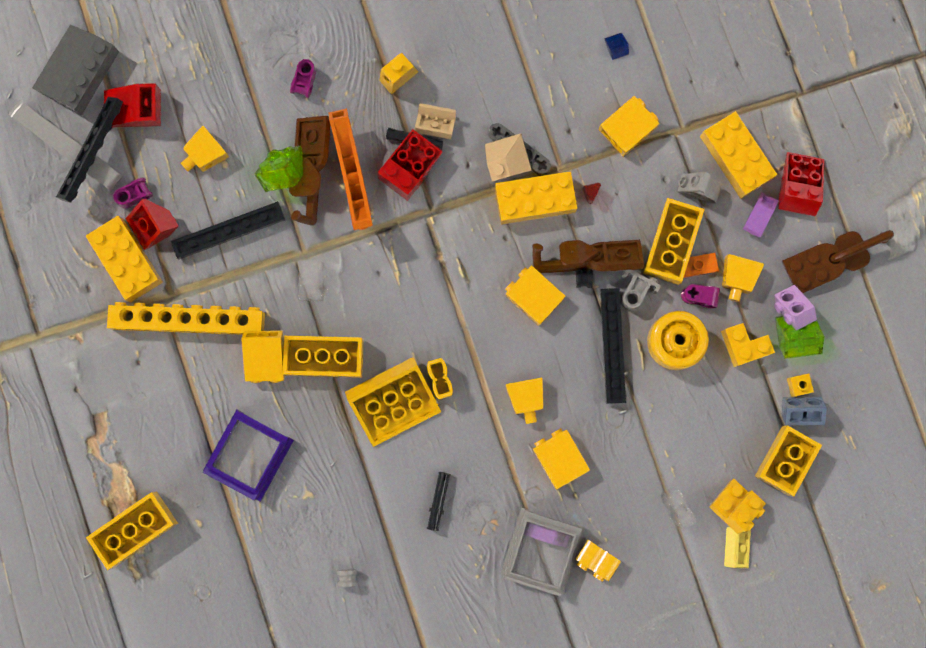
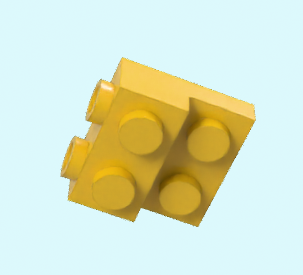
[709,479,766,534]

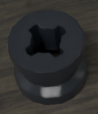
[576,269,593,288]

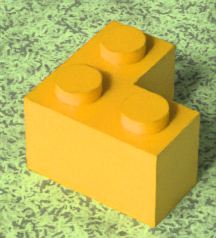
[721,323,775,367]

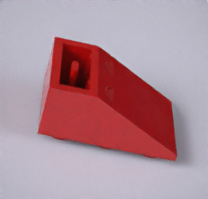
[104,83,161,128]
[378,129,443,201]
[778,152,824,216]

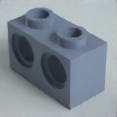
[781,397,827,425]

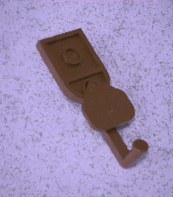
[289,115,331,226]
[782,230,894,293]
[532,239,644,273]

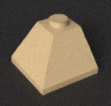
[485,134,532,181]

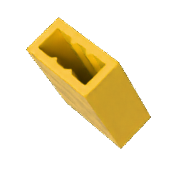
[598,96,660,157]
[505,265,566,326]
[241,331,285,383]
[533,428,590,490]

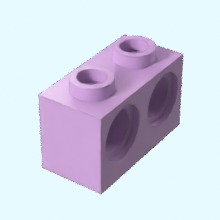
[774,285,817,330]

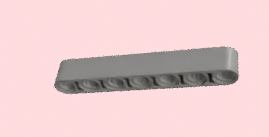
[8,100,123,191]

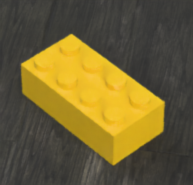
[700,111,777,199]
[495,171,577,225]
[643,198,704,285]
[86,216,163,303]
[283,336,364,378]
[86,491,178,570]

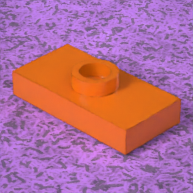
[683,253,719,278]

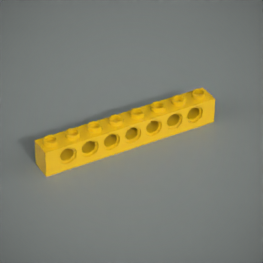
[107,302,265,335]

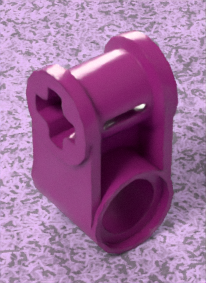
[290,59,316,98]
[113,178,153,209]
[681,284,720,308]

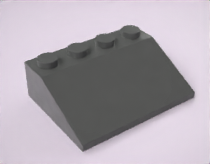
[32,24,119,115]

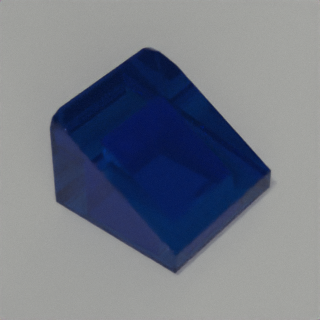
[604,33,629,60]

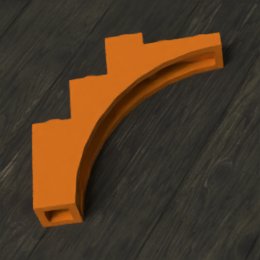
[328,108,373,230]

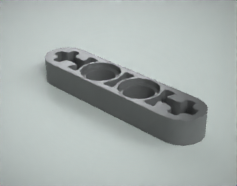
[488,123,551,176]

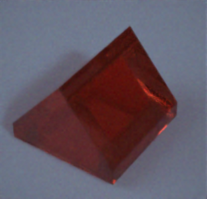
[582,183,601,204]

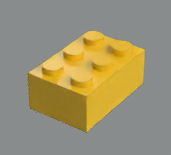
[755,425,822,496]

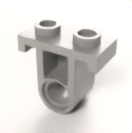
[677,172,722,204]
[621,269,661,310]

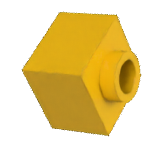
[787,373,814,397]

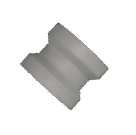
[337,569,357,587]

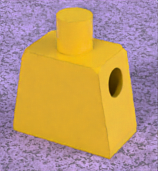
[379,53,418,95]
[181,126,229,172]
[722,254,764,302]
[505,378,543,424]

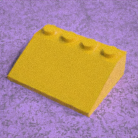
[345,357,441,447]

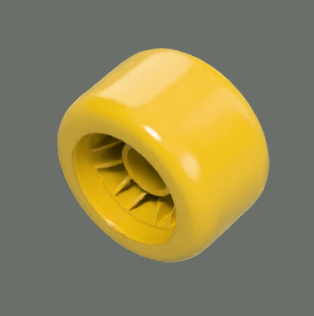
[647,311,709,370]

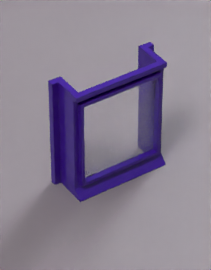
[202,409,294,502]

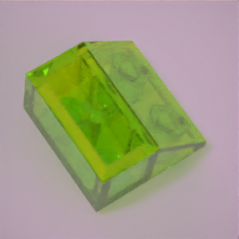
[254,146,303,192]
[775,316,825,359]

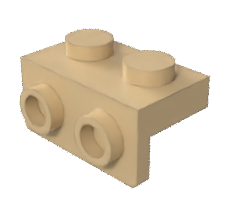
[414,103,456,139]

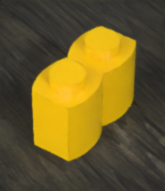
[427,358,453,400]
[575,539,621,582]

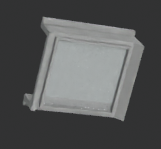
[501,507,585,597]

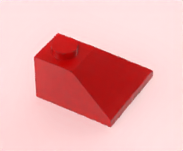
[125,199,179,250]

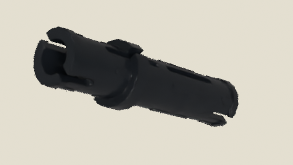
[386,127,444,150]
[427,472,451,532]

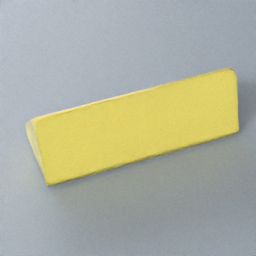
[724,527,751,568]

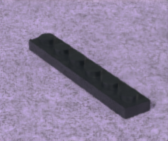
[56,97,123,203]
[171,201,285,260]
[600,288,626,404]

